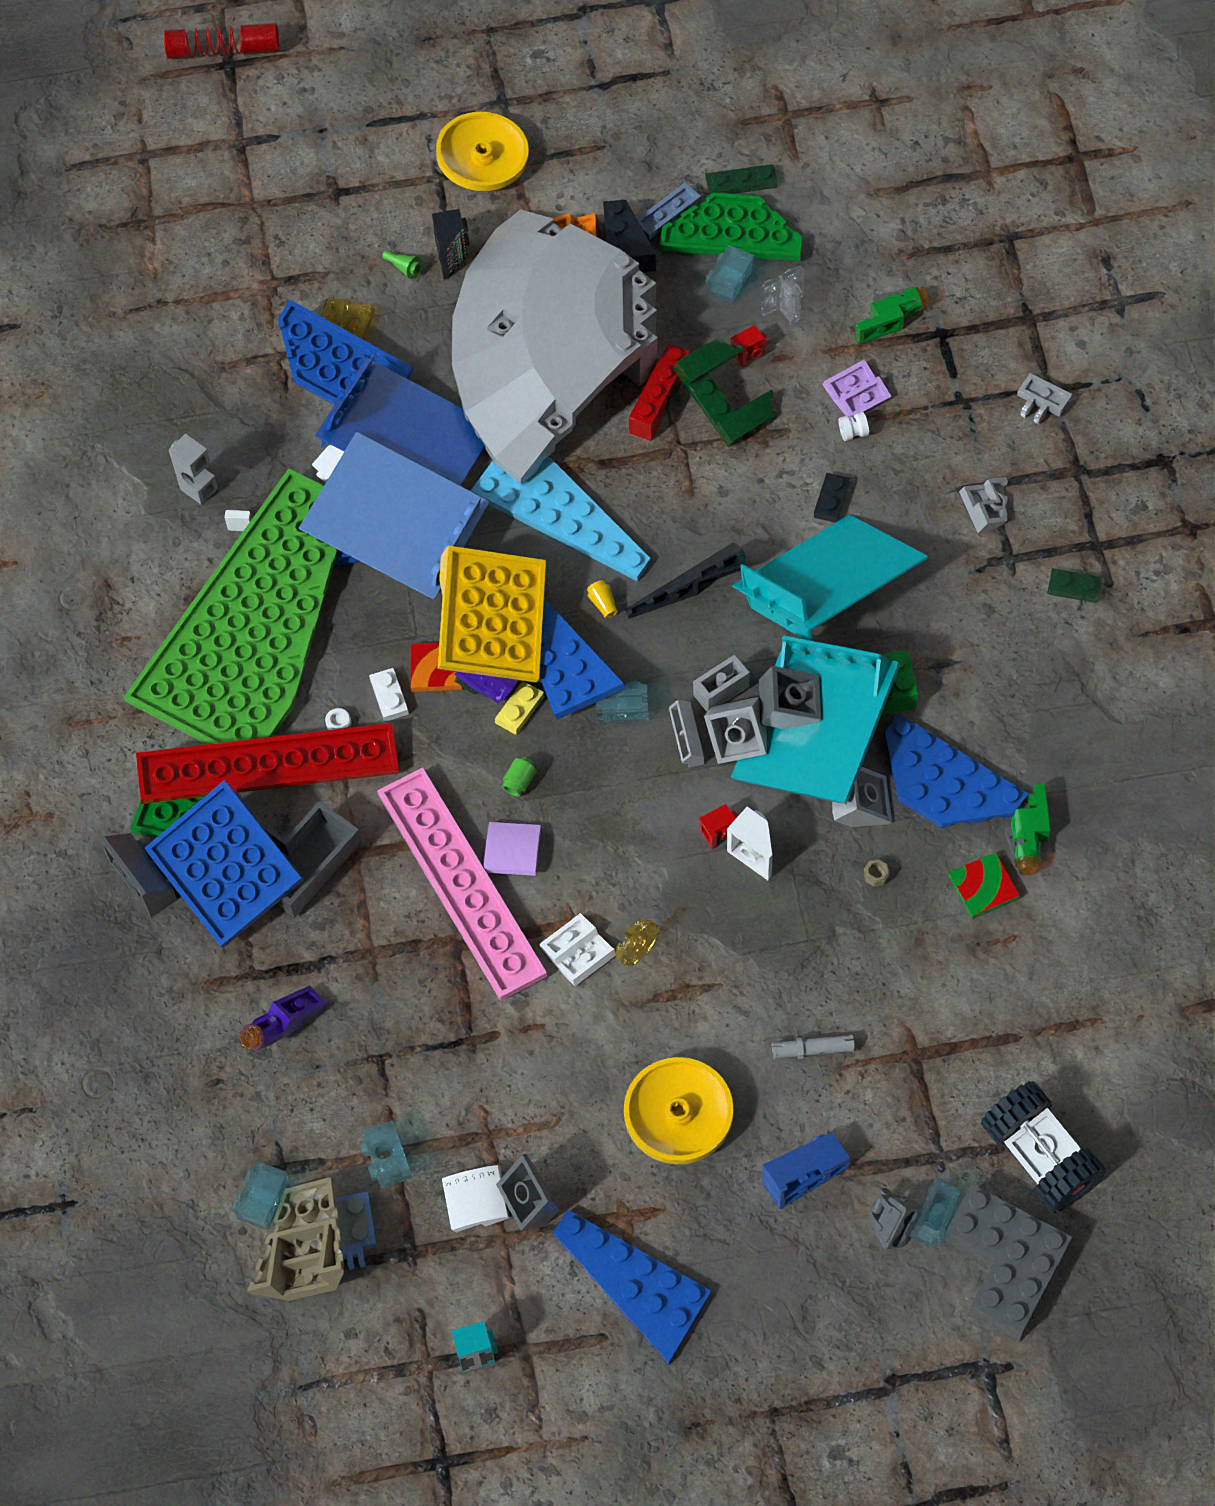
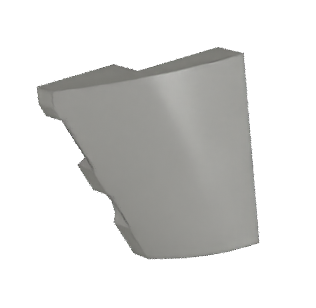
[959,477,1008,534]

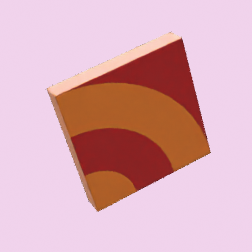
[411,643,462,692]

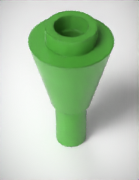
[382,250,422,279]

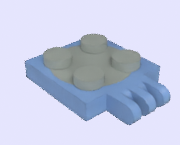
[336,1192,377,1270]

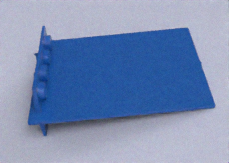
[315,353,485,486]

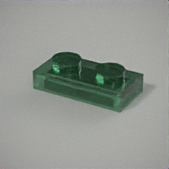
[1047,568,1101,603]

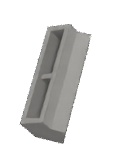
[669,700,704,768]

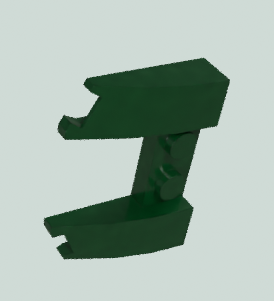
[673,336,777,447]

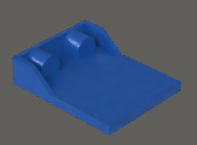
[145,781,304,948]

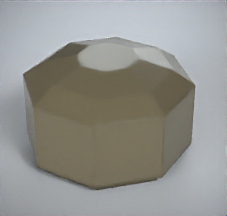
[864,859,890,887]

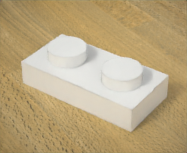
[369,668,409,722]

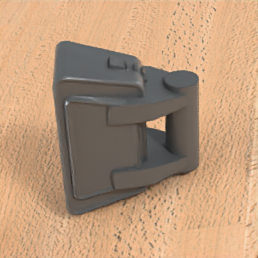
[869,1188,923,1250]

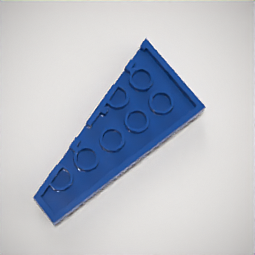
[553,1209,711,1365]

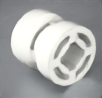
[839,412,869,441]

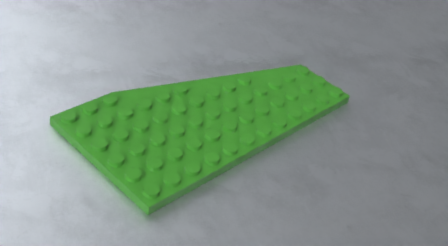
[124,469,338,744]

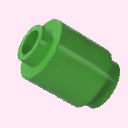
[502,757,537,797]

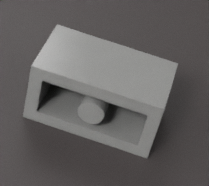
[693,655,750,712]

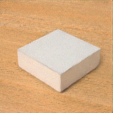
[224,510,252,531]

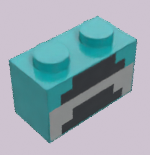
[451,1321,498,1373]

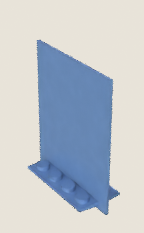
[299,432,489,599]

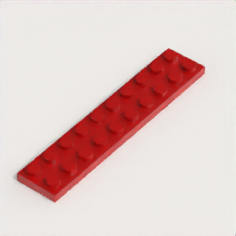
[135,723,399,804]

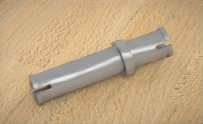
[771,1034,854,1059]

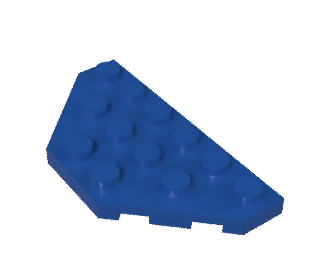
[278,300,413,405]
[884,714,1028,828]

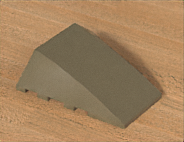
[247,1177,344,1301]

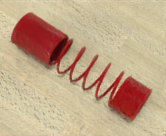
[164,23,280,59]

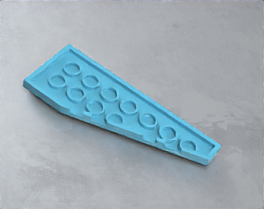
[471,457,650,582]

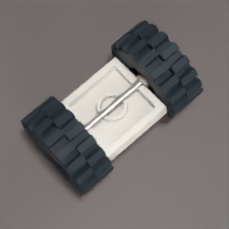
[981,1081,1107,1213]

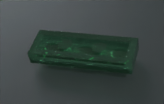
[705,164,777,196]

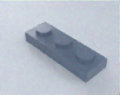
[637,183,701,240]

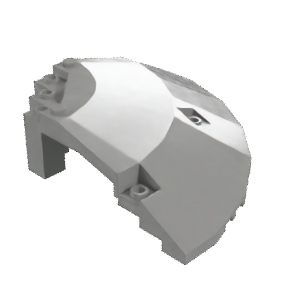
[452,209,658,484]

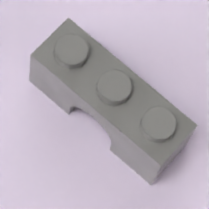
[169,434,218,505]

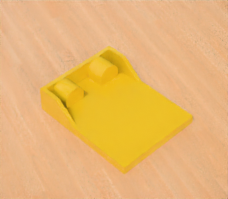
[438,546,546,682]

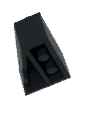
[603,200,656,272]

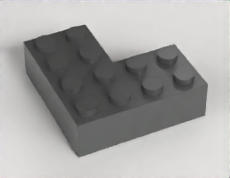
[256,801,362,918]
[944,1184,1072,1342]

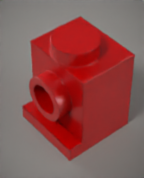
[730,325,769,368]
[699,804,738,849]

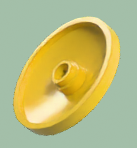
[436,112,528,191]
[624,1057,733,1164]

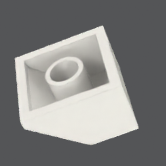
[727,807,772,880]

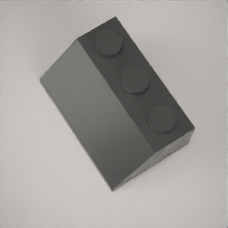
[100,833,177,917]

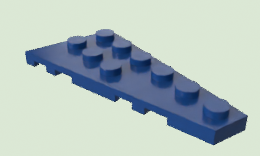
[539,599,626,720]

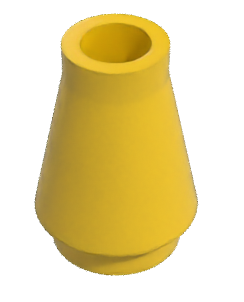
[587,580,618,619]

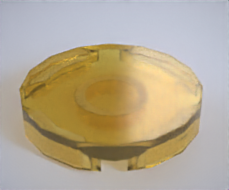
[616,918,659,967]

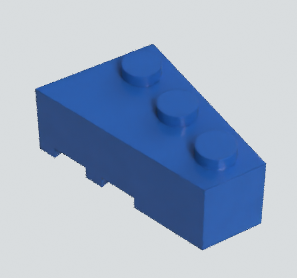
[762,1132,850,1209]

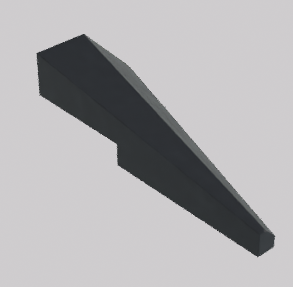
[625,542,745,619]

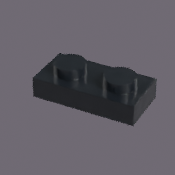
[814,472,850,523]

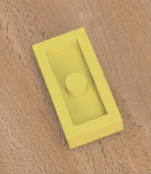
[495,681,544,735]

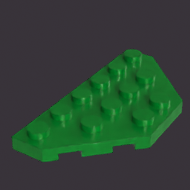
[660,193,802,262]

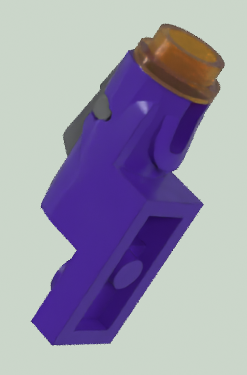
[239,985,327,1050]

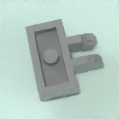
[1017,373,1072,425]

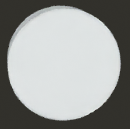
[325,708,352,730]

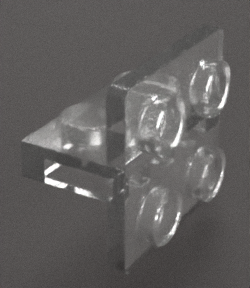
[760,265,804,325]

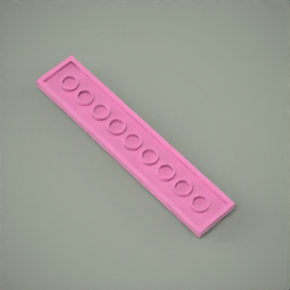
[377,768,547,1001]

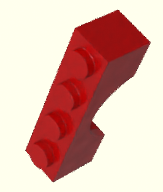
[629,343,690,441]

